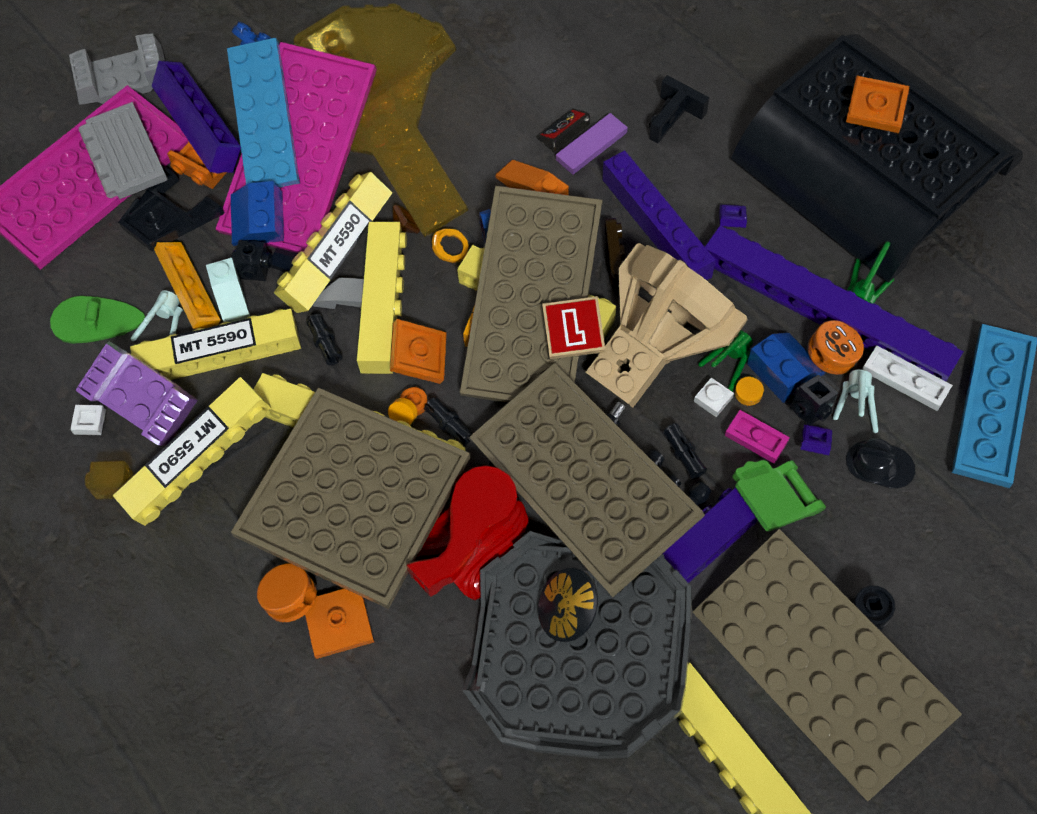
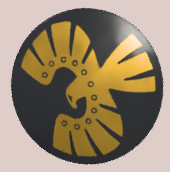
[538,568,598,642]

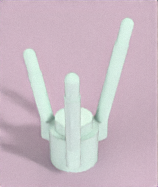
[131,290,183,341]
[833,370,878,433]

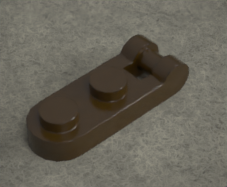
[605,218,625,289]

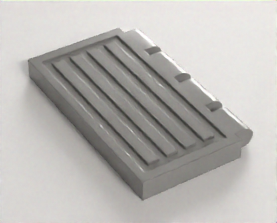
[78,102,168,199]

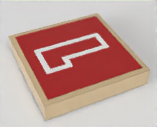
[542,296,605,359]

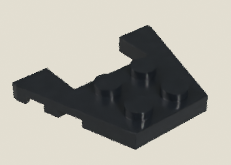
[118,165,224,251]

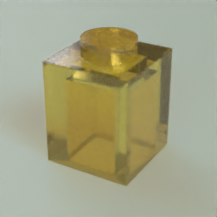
[85,461,133,499]

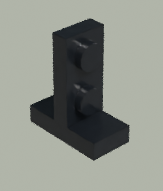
[649,75,709,144]

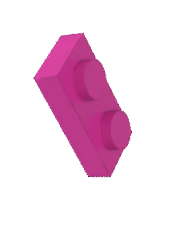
[725,410,790,464]

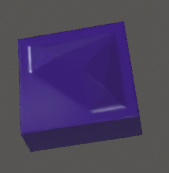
[719,205,747,228]
[800,424,832,455]

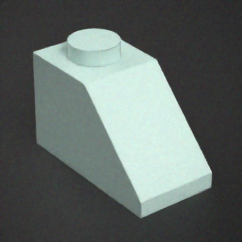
[206,258,250,322]

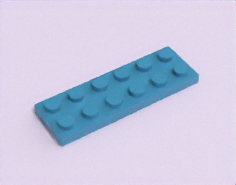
[227,38,300,188]
[952,324,1037,488]

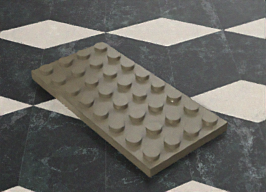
[460,186,602,403]
[469,363,705,598]
[693,529,962,802]

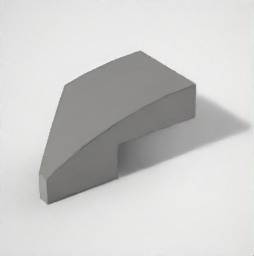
[312,278,364,309]

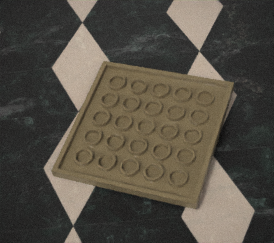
[231,388,470,609]

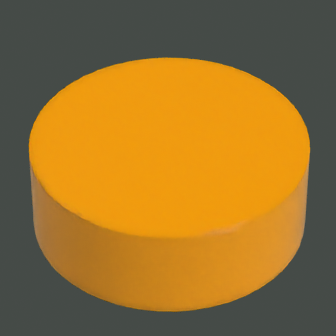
[735,377,764,406]
[388,398,417,425]

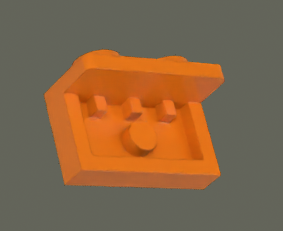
[167,142,227,189]

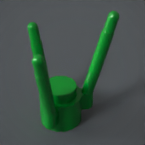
[847,241,894,303]
[698,330,753,392]

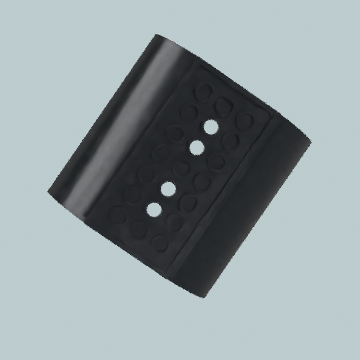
[731,34,1023,283]

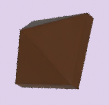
[393,205,420,234]

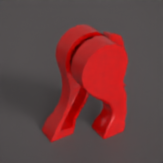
[406,466,528,600]

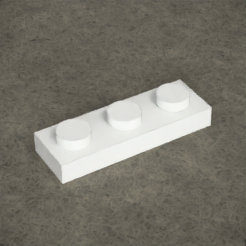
[862,346,953,411]

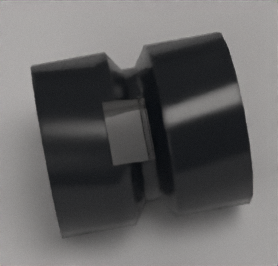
[852,586,896,631]

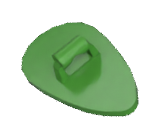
[50,296,145,344]

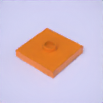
[846,76,910,133]
[390,319,447,384]
[305,589,374,659]

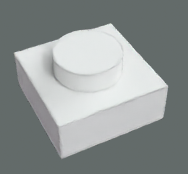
[694,378,734,417]
[70,405,106,435]

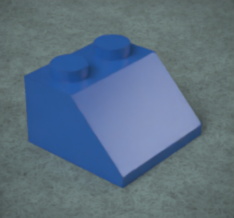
[231,181,284,246]
[747,333,825,403]

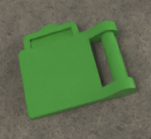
[732,460,826,532]

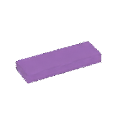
[556,113,628,175]

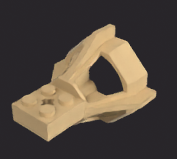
[586,243,748,408]

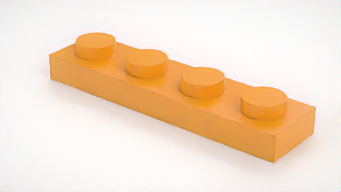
[154,242,221,329]

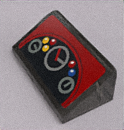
[537,108,590,153]

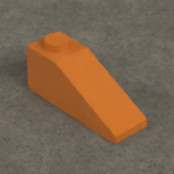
[495,160,569,195]

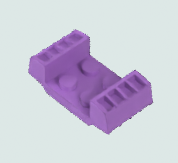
[76,341,198,446]

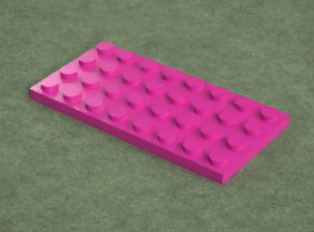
[215,42,377,253]
[0,85,189,270]

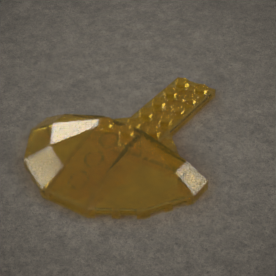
[293,4,468,237]

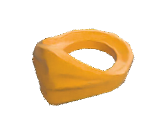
[432,229,469,263]

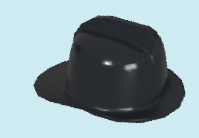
[846,439,915,489]

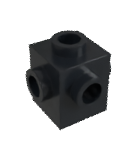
[231,240,272,281]
[790,375,839,426]

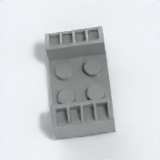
[69,33,165,105]

